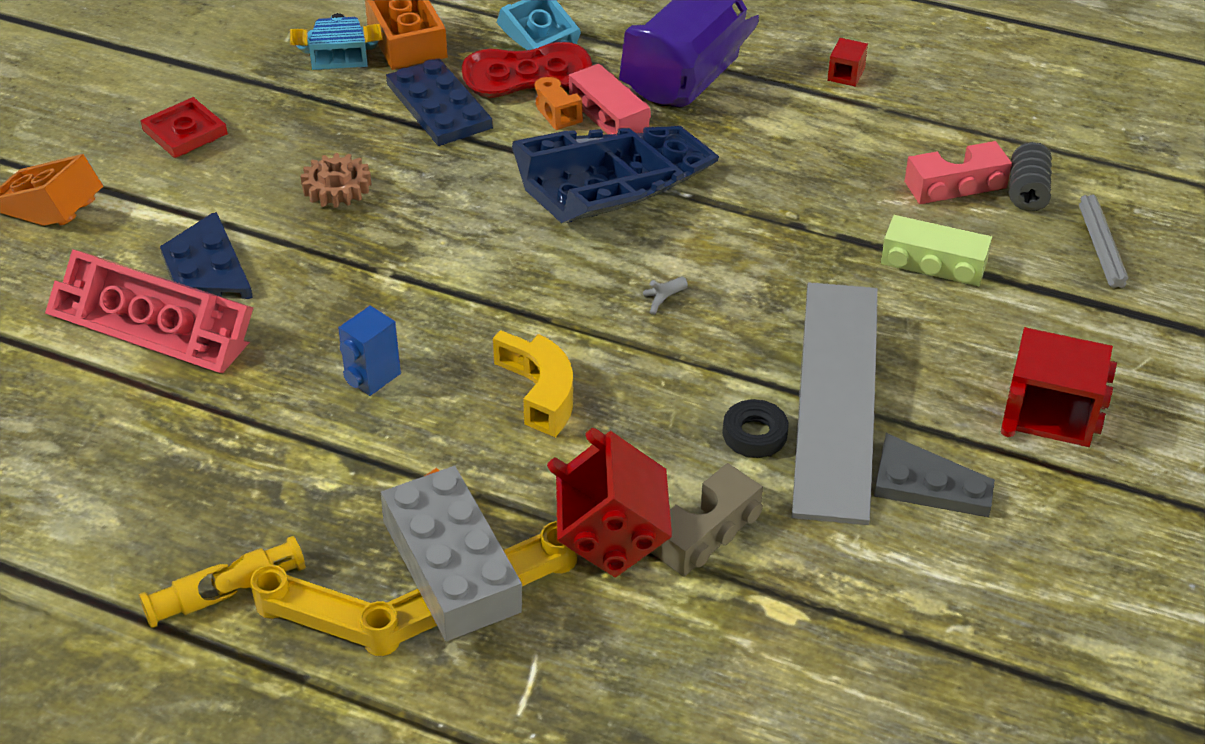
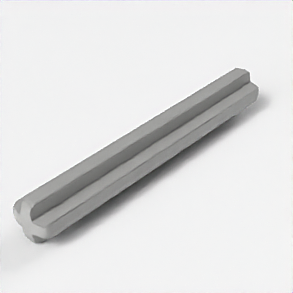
[1079,194,1128,289]

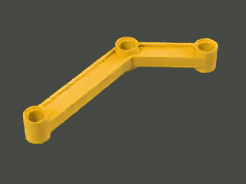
[250,521,577,656]

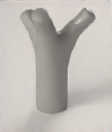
[643,276,688,315]

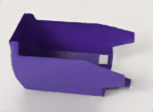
[619,0,759,107]

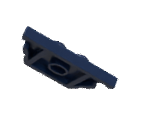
[160,212,253,299]

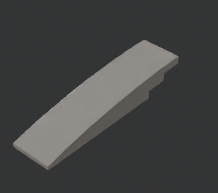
[792,282,878,525]

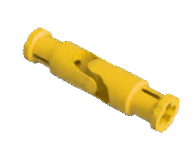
[139,536,306,628]

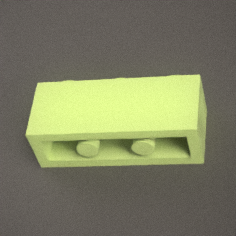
[881,215,992,287]

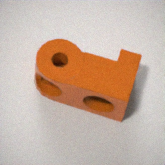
[535,77,583,130]

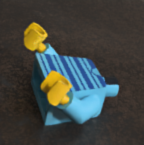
[290,13,383,70]

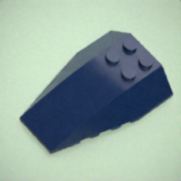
[512,126,719,223]

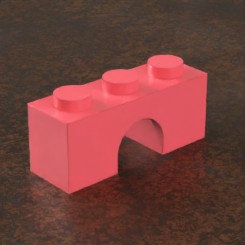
[904,141,1012,205]

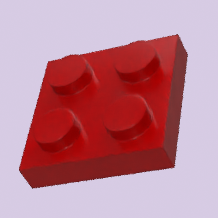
[140,97,228,158]

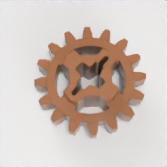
[300,153,372,208]

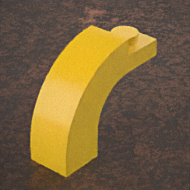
[493,330,573,438]

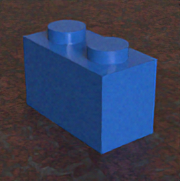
[338,305,401,396]

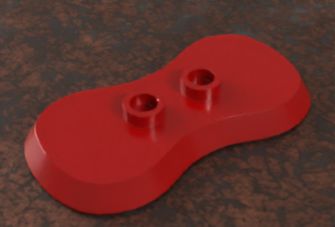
[462,42,593,98]

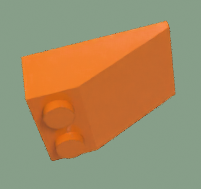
[0,154,104,226]

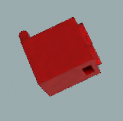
[1000,327,1117,448]
[547,428,672,578]

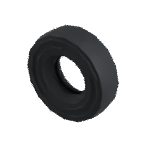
[722,399,789,458]

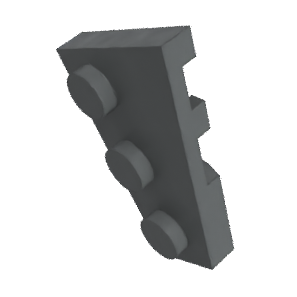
[874,433,995,518]

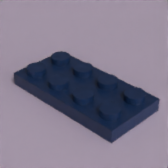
[386,58,493,146]

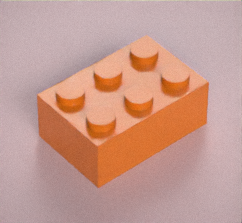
[365,0,448,70]

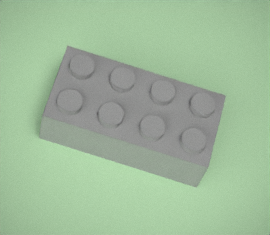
[381,466,522,642]

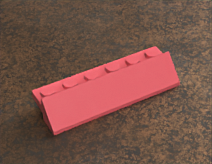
[45,249,254,373]

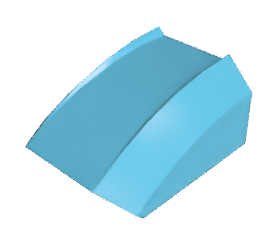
[496,0,581,50]

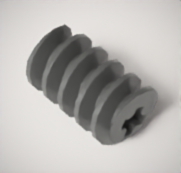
[1009,142,1052,211]

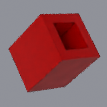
[827,38,868,87]

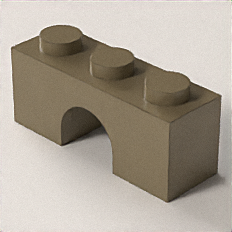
[651,463,763,577]

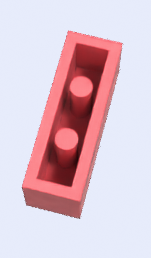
[569,64,651,134]

